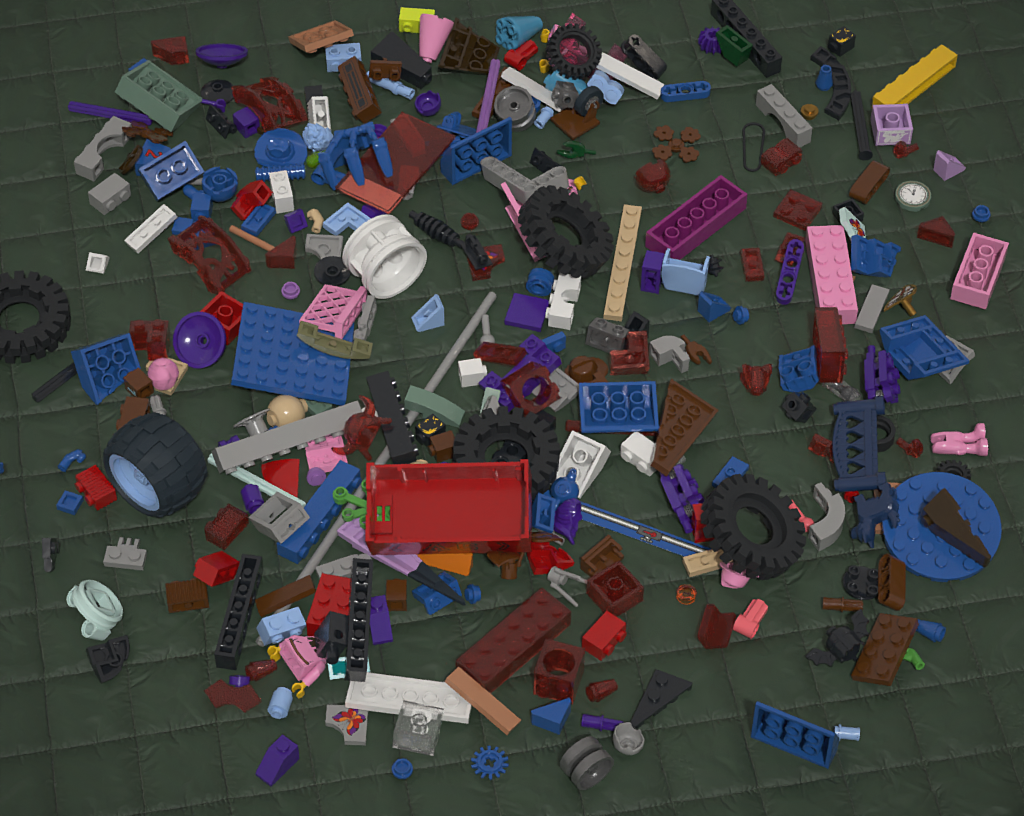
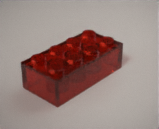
[812,307,848,383]

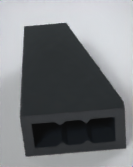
[371,31,432,89]

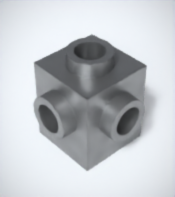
[552,81,579,109]

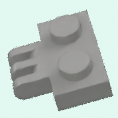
[103,537,147,570]

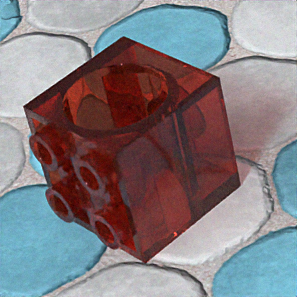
[500,361,560,417]
[533,639,585,704]

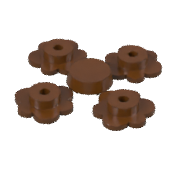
[122,121,173,144]
[652,125,701,162]

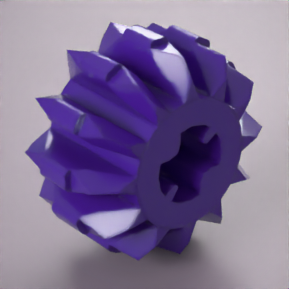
[698,26,722,55]

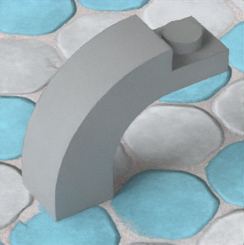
[808,482,845,551]

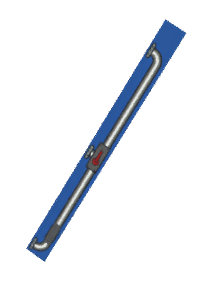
[532,490,723,570]

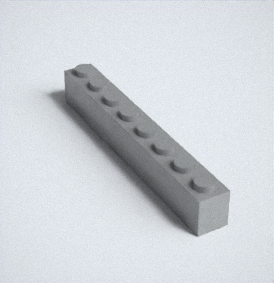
[211,400,366,475]

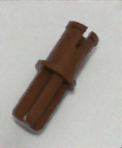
[823,597,863,613]

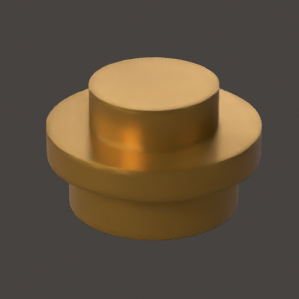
[801,104,818,120]

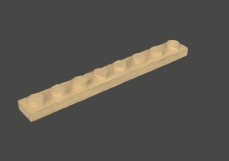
[603,204,642,322]

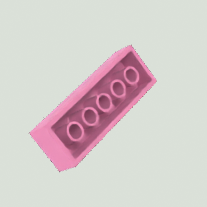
[805,225,858,325]

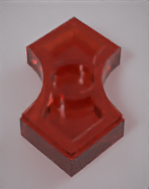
[204,679,262,713]

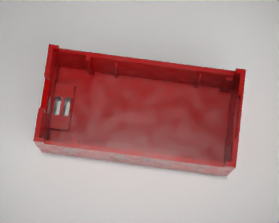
[365,459,532,555]

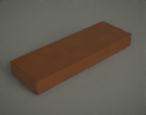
[255,575,316,617]

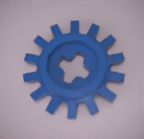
[471,746,509,780]

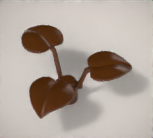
[487,531,563,580]

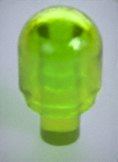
[306,150,326,168]

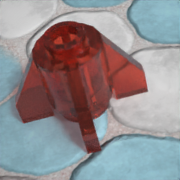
[740,363,772,396]

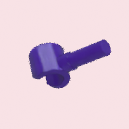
[201,99,226,113]

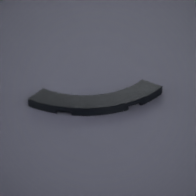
[810,46,851,120]

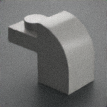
[649,336,690,373]

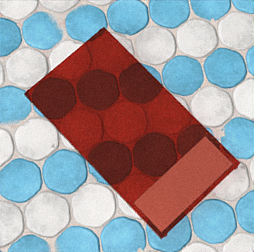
[335,112,455,214]

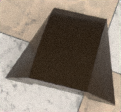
[438,17,500,75]

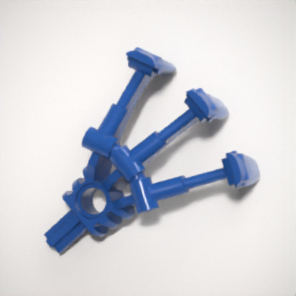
[317,121,393,190]

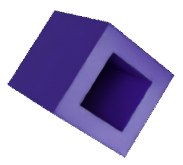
[233,107,260,139]

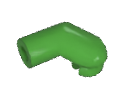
[903,648,925,670]

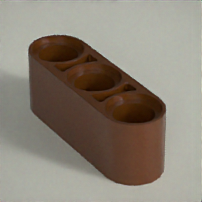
[849,160,890,204]
[878,554,906,611]

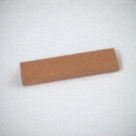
[445,667,521,735]

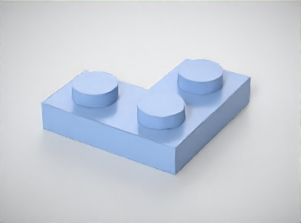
[323,203,371,235]

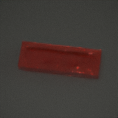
[473,342,527,366]

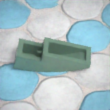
[404,385,465,428]

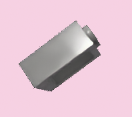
[248,492,310,544]

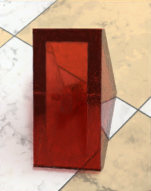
[917,216,955,248]
[265,235,297,269]

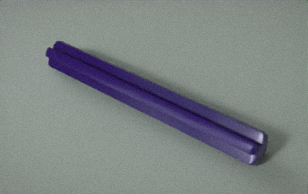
[68,101,153,125]

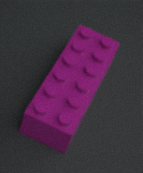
[645,175,748,260]

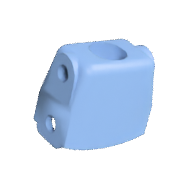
[661,248,710,295]

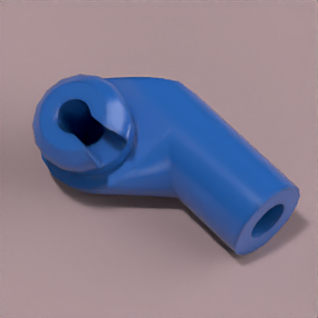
[183,184,205,200]
[58,449,86,472]

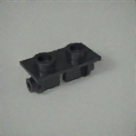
[205,104,237,139]
[529,147,564,173]
[461,233,493,270]

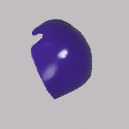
[414,90,441,116]

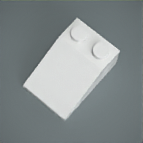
[550,430,611,499]

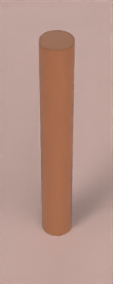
[229,225,278,254]

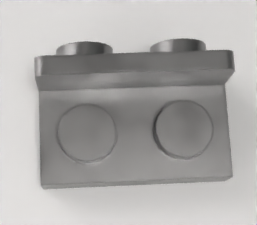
[585,317,630,357]

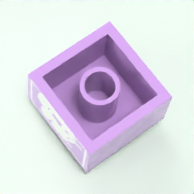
[871,104,913,146]

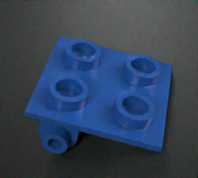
[437,111,477,138]

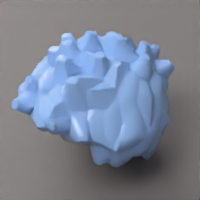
[302,123,333,154]

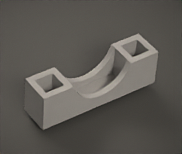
[756,84,812,149]
[74,116,132,181]

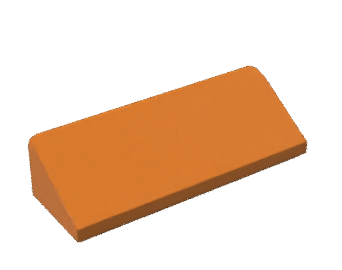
[416,553,473,576]

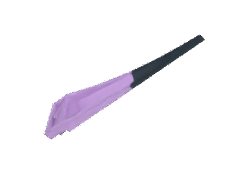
[337,514,466,606]

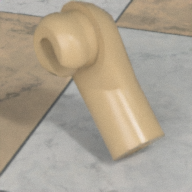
[307,209,324,234]

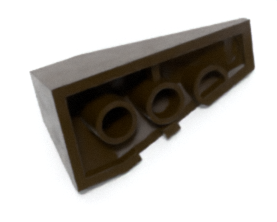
[920,488,991,567]

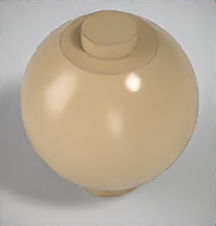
[267,394,308,427]

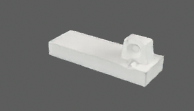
[124,204,177,254]

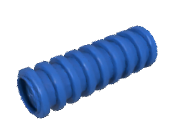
[255,163,306,182]

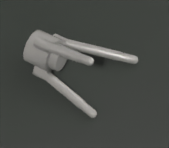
[547,566,599,607]

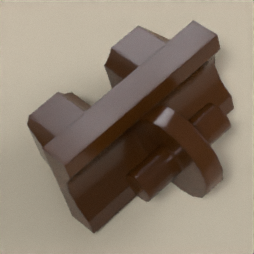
[369,58,402,81]

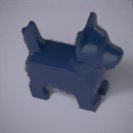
[851,482,900,549]

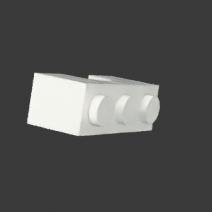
[545,273,581,330]

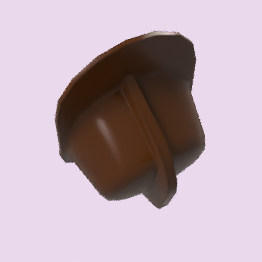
[564,356,608,384]

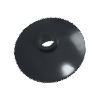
[201,79,236,104]
[314,256,351,286]

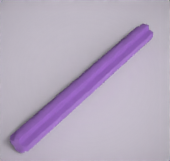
[476,59,500,133]

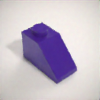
[369,595,393,645]
[255,734,299,787]

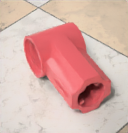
[733,599,768,639]

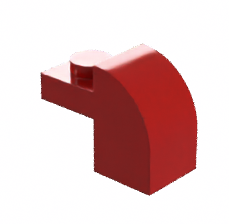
[230,180,273,220]

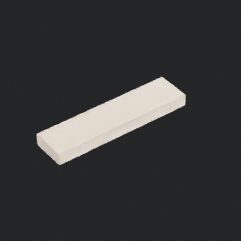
[596,52,664,99]
[501,67,564,112]

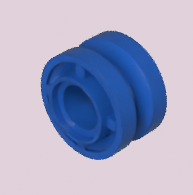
[526,268,554,296]

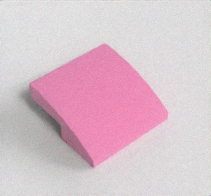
[304,436,348,473]

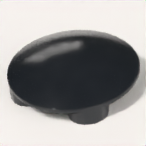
[843,565,878,600]

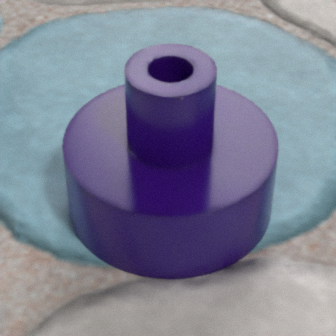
[229,675,250,693]

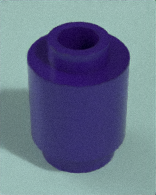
[240,484,264,514]

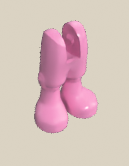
[930,423,988,456]

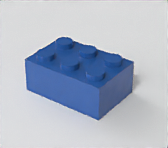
[138,141,205,201]

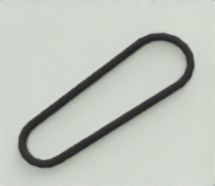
[742,122,765,172]

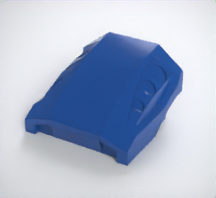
[779,345,819,392]

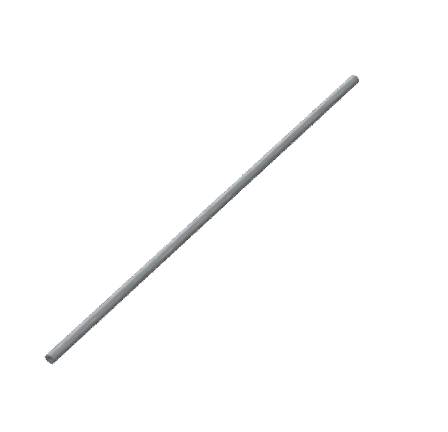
[255,292,497,647]

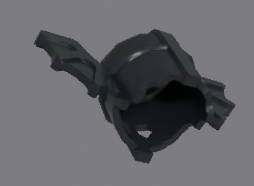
[806,609,869,667]

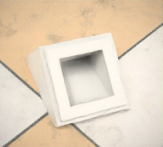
[86,252,110,274]

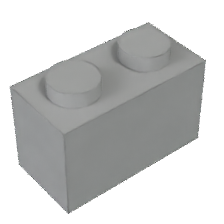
[88,173,131,215]

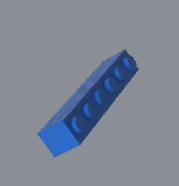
[277,460,362,564]

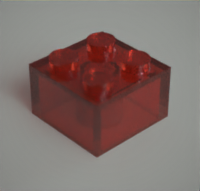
[587,560,644,617]

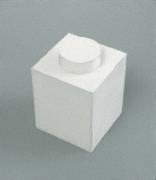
[458,358,487,387]

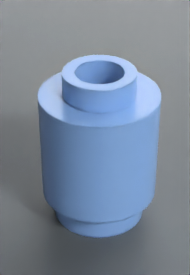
[267,687,293,719]

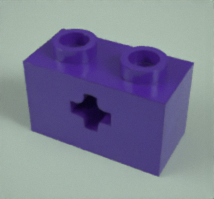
[641,250,665,294]

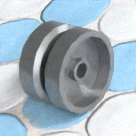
[494,86,537,132]
[560,736,614,790]

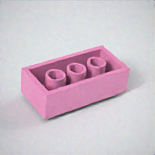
[950,233,1009,310]

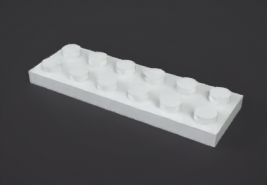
[345,672,472,724]

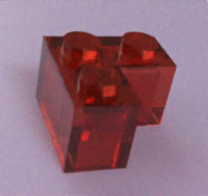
[129,319,170,361]
[609,331,650,375]

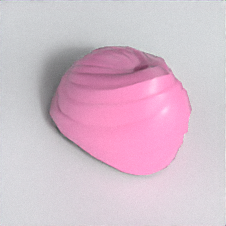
[147,358,179,390]

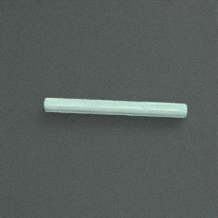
[208,453,306,508]

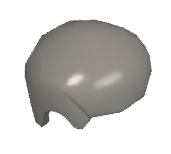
[613,722,645,755]

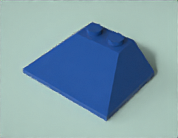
[880,315,970,380]

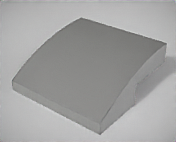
[532,368,579,412]

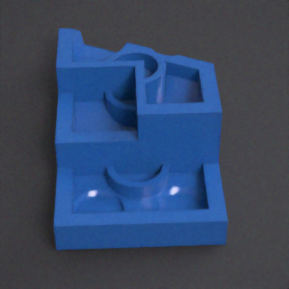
[851,234,901,277]

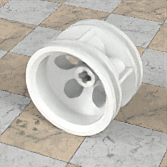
[342,214,427,299]

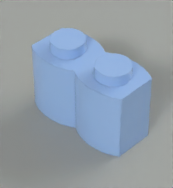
[587,70,624,105]

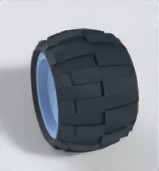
[103,412,207,518]

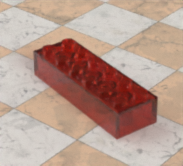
[456,588,571,694]

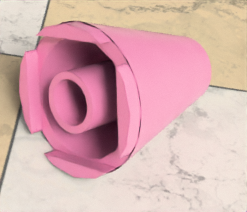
[419,14,454,64]

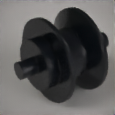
[708,254,724,277]

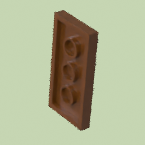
[851,613,919,686]

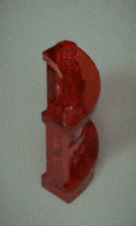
[232,77,308,132]
[167,215,252,295]

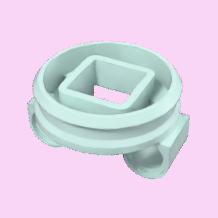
[66,580,123,641]

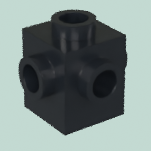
[782,392,817,423]

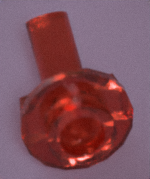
[893,141,919,158]
[896,437,923,458]

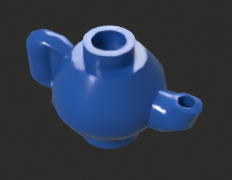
[551,469,579,510]

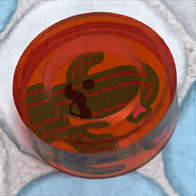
[676,584,697,605]

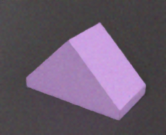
[933,150,966,181]

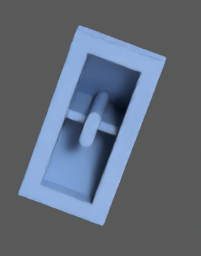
[411,294,444,332]

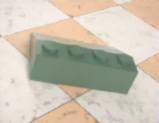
[115,60,203,132]

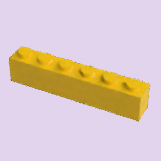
[872,44,958,107]

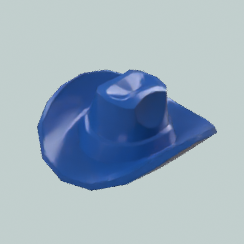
[255,128,308,167]

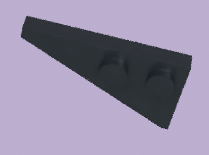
[630,669,693,729]

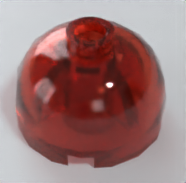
[634,159,671,193]

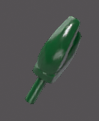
[556,140,596,159]

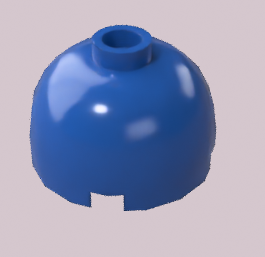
[202,167,238,202]

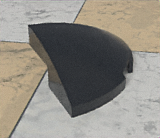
[85,635,129,684]

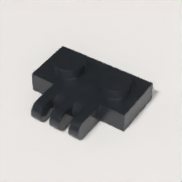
[42,538,60,572]

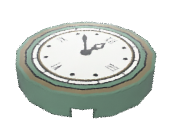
[895,181,931,212]

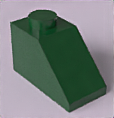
[716,25,753,67]

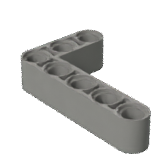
[480,157,569,204]

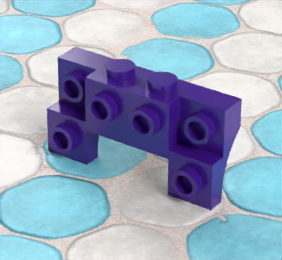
[478,334,562,413]

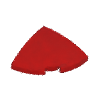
[261,459,300,498]
[527,541,575,575]

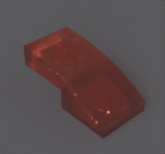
[775,232,805,266]

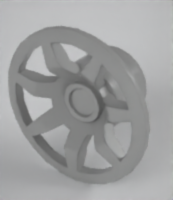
[233,408,270,436]

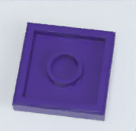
[504,293,550,332]

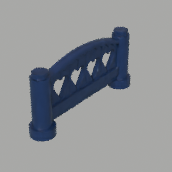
[832,396,887,492]

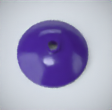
[196,43,248,68]
[173,312,226,368]

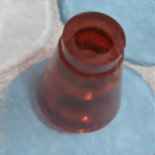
[245,659,277,682]
[586,679,618,702]

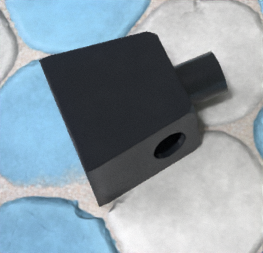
[314,611,349,664]

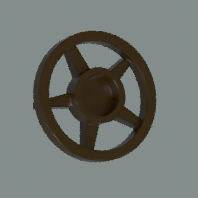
[119,145,143,175]

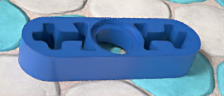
[660,81,711,102]

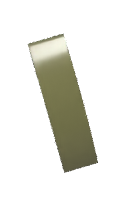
[297,320,373,359]

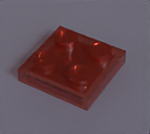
[773,189,823,231]

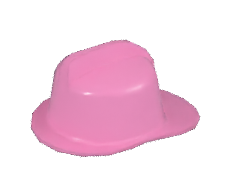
[720,562,759,589]

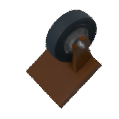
[550,86,604,140]

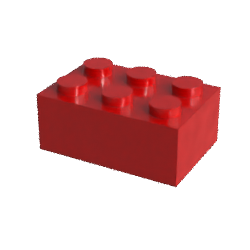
[306,573,351,636]

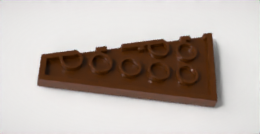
[651,379,719,476]

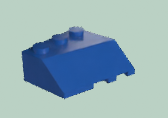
[71,333,141,405]

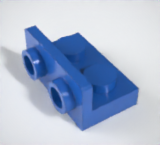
[412,571,462,615]

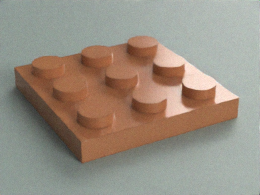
[288,20,354,53]

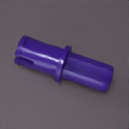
[581,714,623,732]

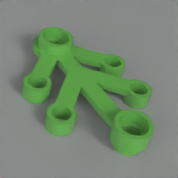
[333,480,390,529]

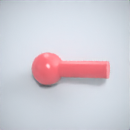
[788,500,815,533]

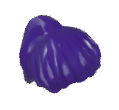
[553,498,583,545]

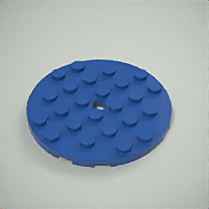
[881,472,1002,582]

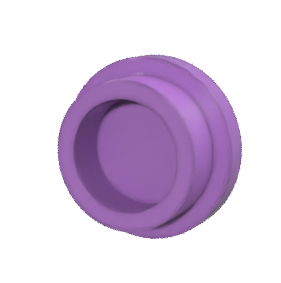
[281,282,300,299]
[306,467,326,486]

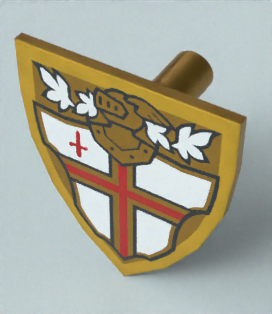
[884,284,917,317]

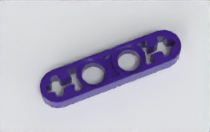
[776,239,804,305]

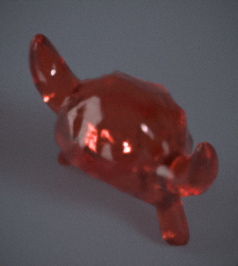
[331,395,392,461]

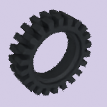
[545,23,602,80]

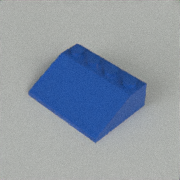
[440,117,512,185]
[578,381,659,433]
[751,701,839,769]

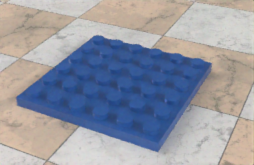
[231,302,354,406]

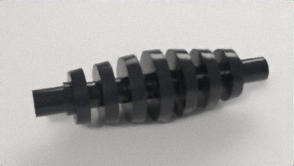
[409,210,465,249]

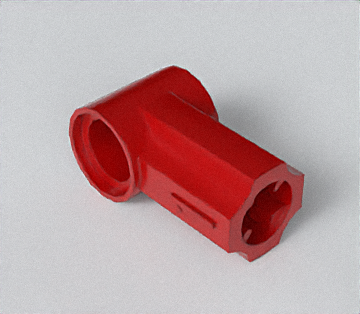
[504,39,538,71]

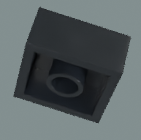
[832,198,864,224]

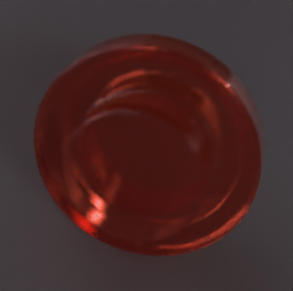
[461,213,479,230]

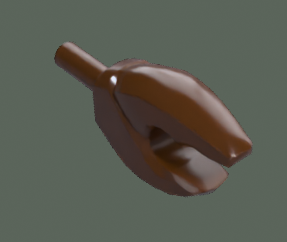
[681,334,712,365]

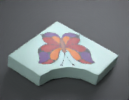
[839,207,866,241]

